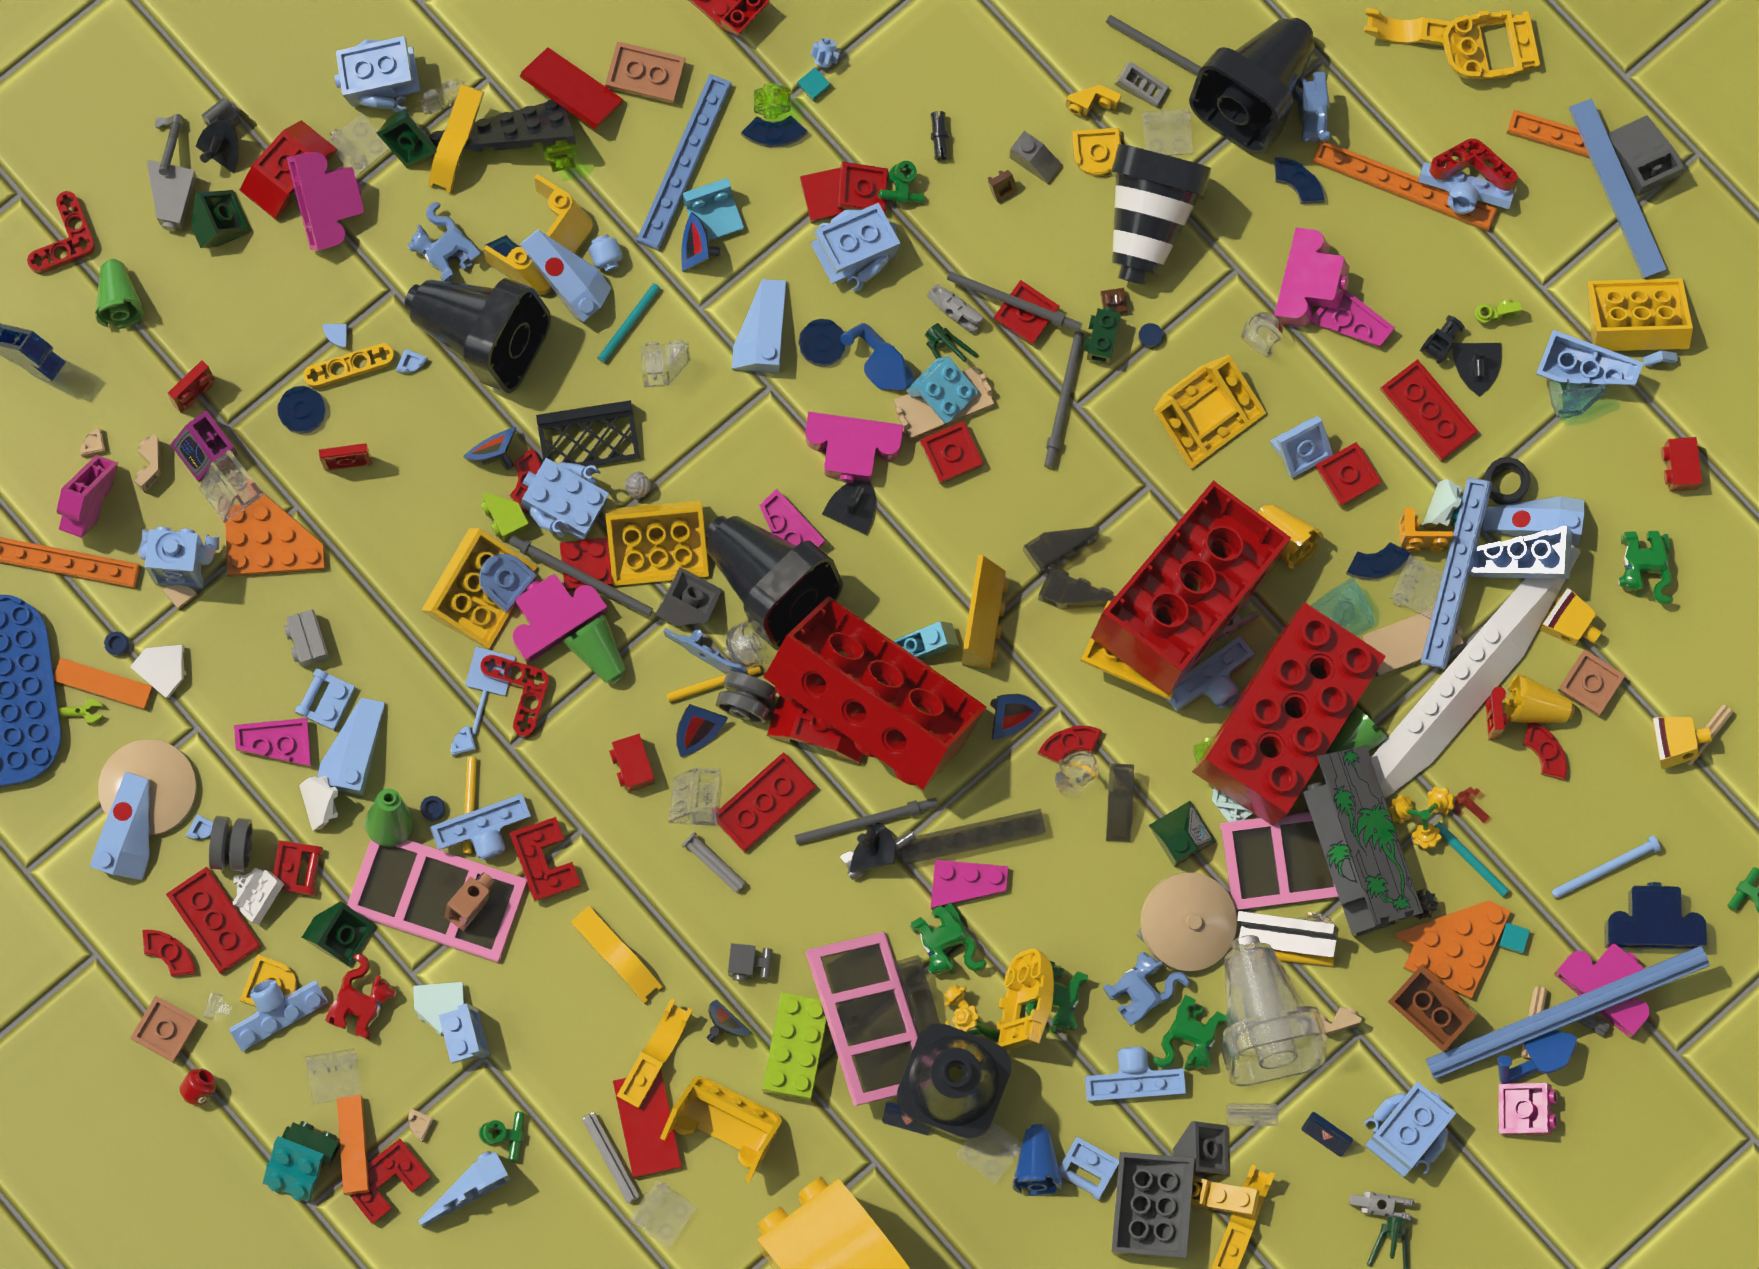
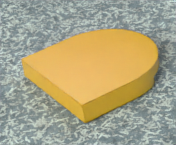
[1072,128,1121,177]
[240,955,297,1007]

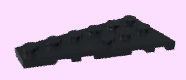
[427,100,576,156]

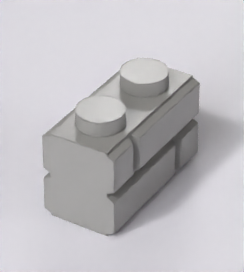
[284,609,330,667]

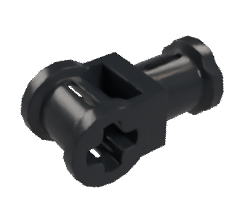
[1420,315,1465,365]

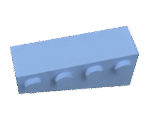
[1470,526,1572,579]

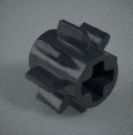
[1415,888,1438,920]

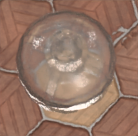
[724,620,769,669]

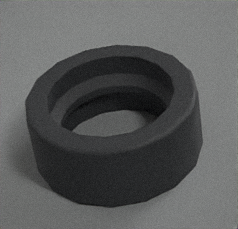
[1483,457,1531,505]

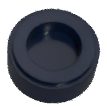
[1138,323,1163,348]
[104,632,129,657]
[420,796,445,821]

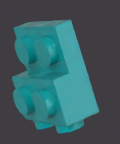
[263,1136,324,1201]

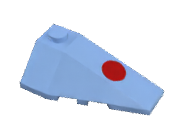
[520,229,611,322]
[1482,496,1584,546]
[90,771,150,880]

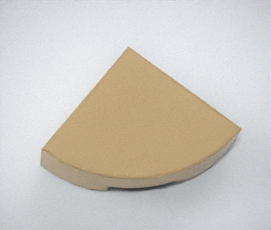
[80,428,106,457]
[163,585,197,610]
[408,1108,434,1142]

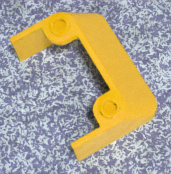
[484,174,593,295]
[660,1076,782,1183]

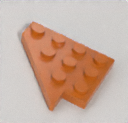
[224,483,325,577]
[1394,900,1511,1000]

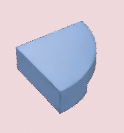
[323,324,347,349]
[396,349,428,374]
[1643,350,1678,367]
[451,726,476,757]
[186,814,213,840]

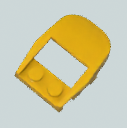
[1443,10,1540,79]
[996,948,1054,1053]

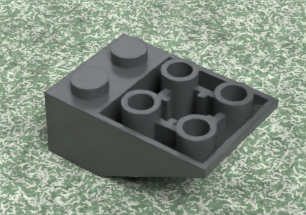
[1607,115,1684,196]

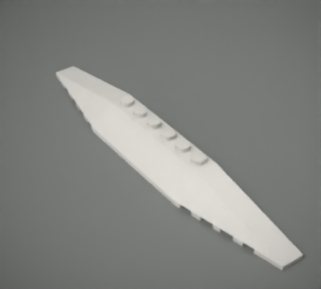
[1371,545,1581,799]

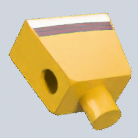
[1539,587,1602,646]
[1653,717,1712,769]

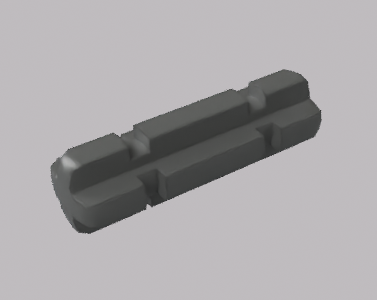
[1577,1014,1610,1036]

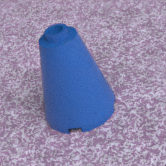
[1013,1124,1062,1196]

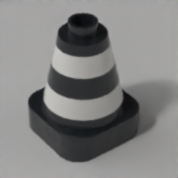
[1111,144,1211,285]

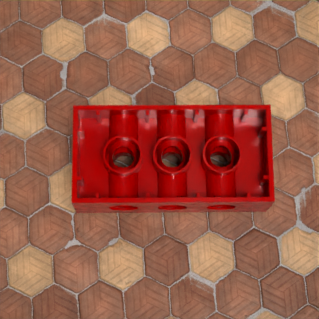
[1091,480,1291,695]
[763,596,987,790]
[1192,602,1386,826]

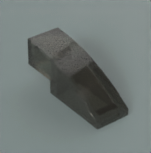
[1106,763,1134,842]
[895,955,940,1036]

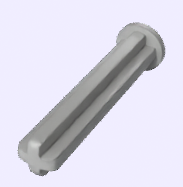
[682,832,745,893]

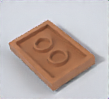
[605,41,686,104]

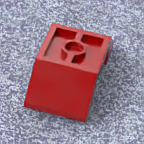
[688,0,770,35]
[239,120,338,220]
[767,695,863,764]

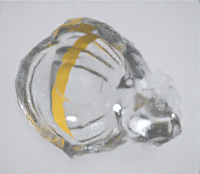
[1054,751,1099,798]

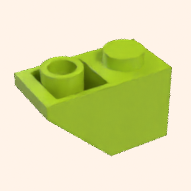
[480,492,530,542]

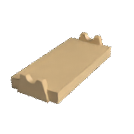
[893,366,994,440]
[1361,609,1463,677]

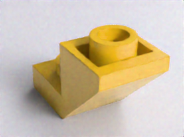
[1065,85,1121,117]

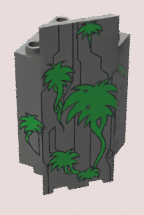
[1303,746,1423,938]

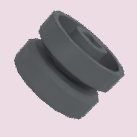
[716,671,776,724]
[209,816,253,873]

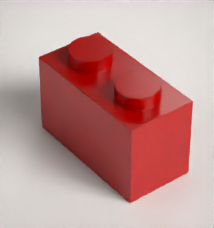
[1661,437,1702,491]
[609,733,655,793]

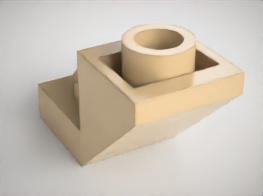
[134,434,161,493]
[1303,1006,1362,1036]

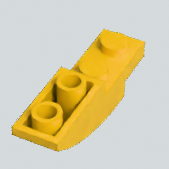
[1191,1177,1260,1216]

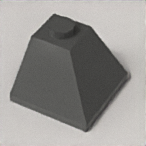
[655,567,722,626]
[1173,1121,1229,1176]

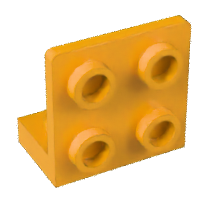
[1399,508,1454,552]

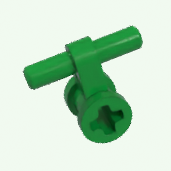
[878,161,925,204]
[1727,867,1759,913]
[479,1111,525,1162]

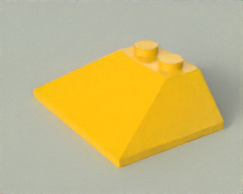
[1153,355,1266,469]

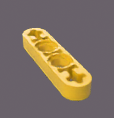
[303,344,395,389]

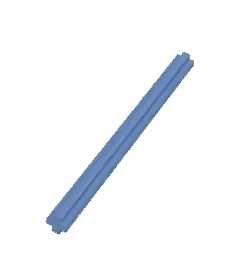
[1426,946,1710,1080]

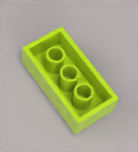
[762,992,827,1102]

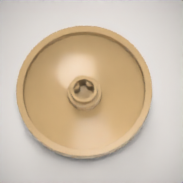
[98,739,197,837]
[1140,873,1237,971]

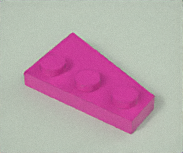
[1310,290,1395,347]

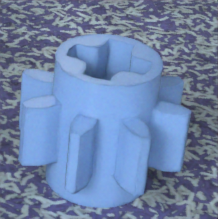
[810,38,841,67]

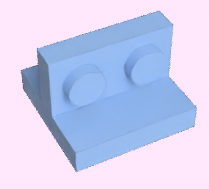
[1270,416,1333,478]
[439,1003,490,1064]

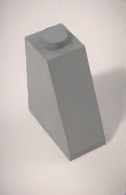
[147,160,197,231]

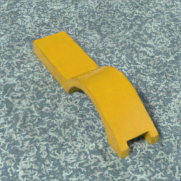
[1364,8,1450,46]
[428,84,485,193]
[571,906,663,1004]
[617,998,693,1108]
[1211,1164,1275,1269]

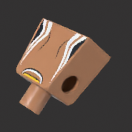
[444,872,494,932]

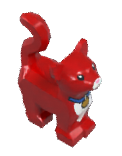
[325,953,396,1040]

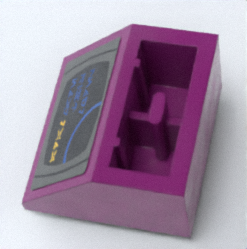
[170,410,238,483]

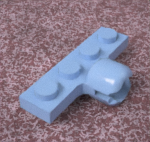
[1418,162,1515,214]
[1166,636,1255,712]
[430,794,531,860]
[229,980,329,1051]
[1085,1047,1186,1101]

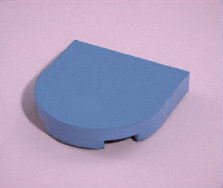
[479,554,537,612]

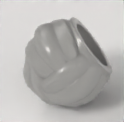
[625,471,651,499]

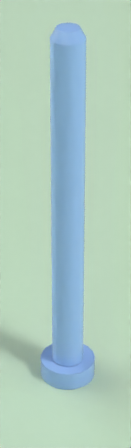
[1552,835,1661,898]

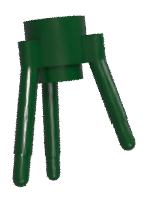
[925,323,978,362]
[1367,1217,1409,1269]

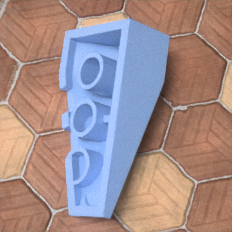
[732,279,786,373]
[1536,330,1644,386]
[317,698,385,796]
[418,1151,511,1228]

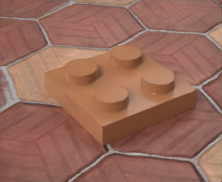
[1557,649,1625,717]
[130,995,199,1063]

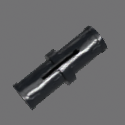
[930,111,949,161]

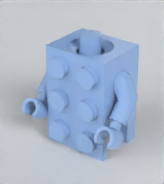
[335,36,420,113]
[810,203,900,291]
[521,458,609,540]
[138,527,219,589]
[1364,1081,1456,1178]

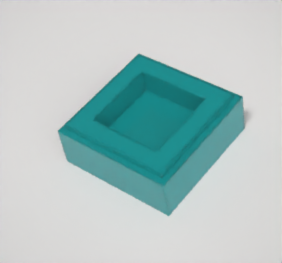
[797,67,830,101]
[1499,922,1530,954]

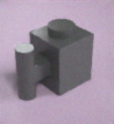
[201,98,241,128]
[728,943,773,982]

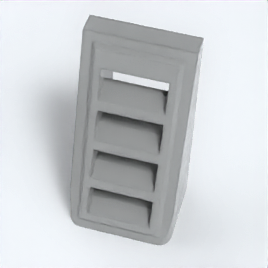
[1114,61,1169,107]

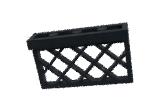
[536,400,640,467]

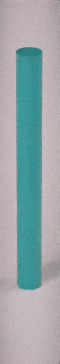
[597,283,661,364]
[1434,821,1509,897]

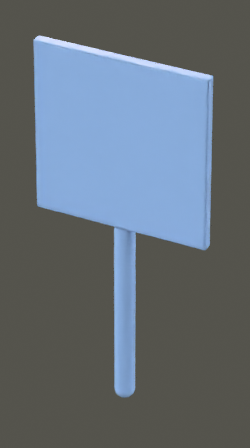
[465,647,516,735]

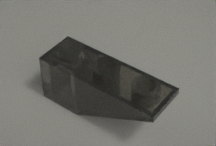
[1023,527,1100,575]
[1038,568,1116,609]

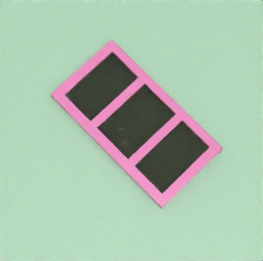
[1220,811,1338,910]
[347,840,527,963]
[806,932,918,1107]

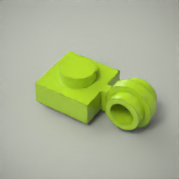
[1474,300,1522,323]

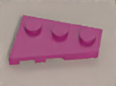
[759,489,826,548]
[234,718,312,767]
[931,860,1008,909]

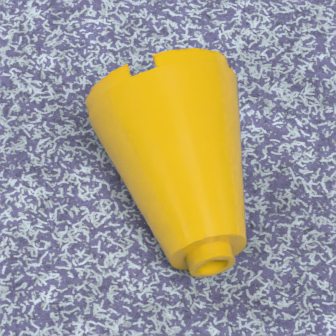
[1258,504,1323,569]
[1504,674,1575,723]

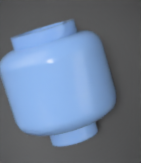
[588,234,623,272]

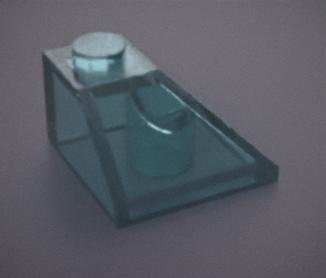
[1547,379,1606,418]
[1311,577,1376,636]

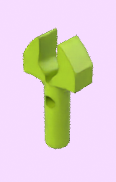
[58,698,104,724]

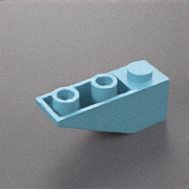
[894,621,960,660]

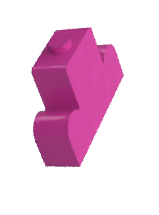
[287,152,364,251]
[1274,227,1350,327]
[805,411,903,483]
[56,455,118,538]
[513,574,608,665]
[1554,944,1649,1038]

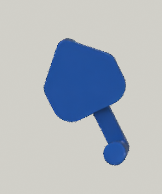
[840,323,914,390]
[1497,1030,1577,1084]

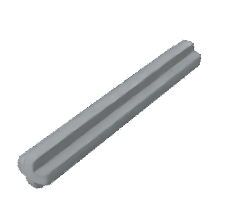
[582,1112,640,1203]

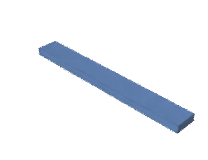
[636,74,732,251]
[1569,98,1666,279]
[1421,477,1493,669]

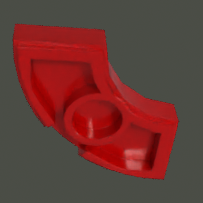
[509,448,541,515]
[1523,723,1567,780]
[1037,726,1102,764]
[142,930,196,977]

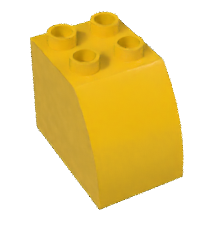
[757,1176,910,1269]

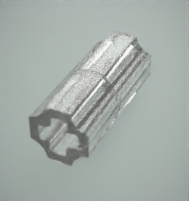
[1226,1103,1278,1126]

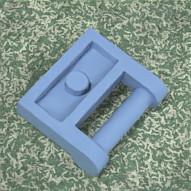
[294,668,356,731]
[1059,1137,1119,1200]

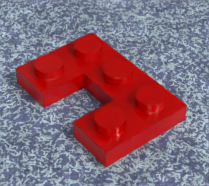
[509,817,581,902]
[341,1138,431,1225]

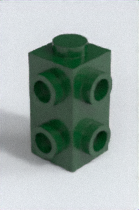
[1083,307,1121,365]
[282,1121,340,1169]

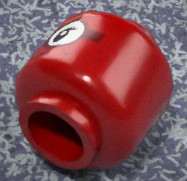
[179,1069,216,1106]

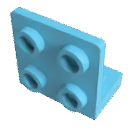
[683,178,744,242]
[906,356,978,423]

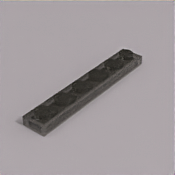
[899,809,1046,865]

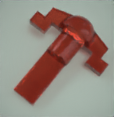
[1453,787,1490,823]

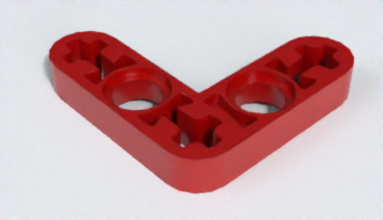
[1429,138,1518,191]
[27,191,95,274]
[480,655,549,738]

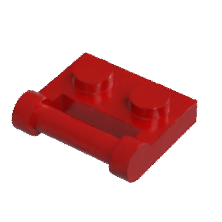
[1485,686,1508,740]
[273,840,323,896]

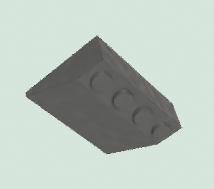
[1112,1152,1195,1258]

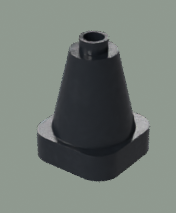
[1189,18,1314,154]
[404,278,551,394]
[705,516,843,651]
[897,1024,1012,1140]

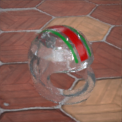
[1241,312,1283,357]

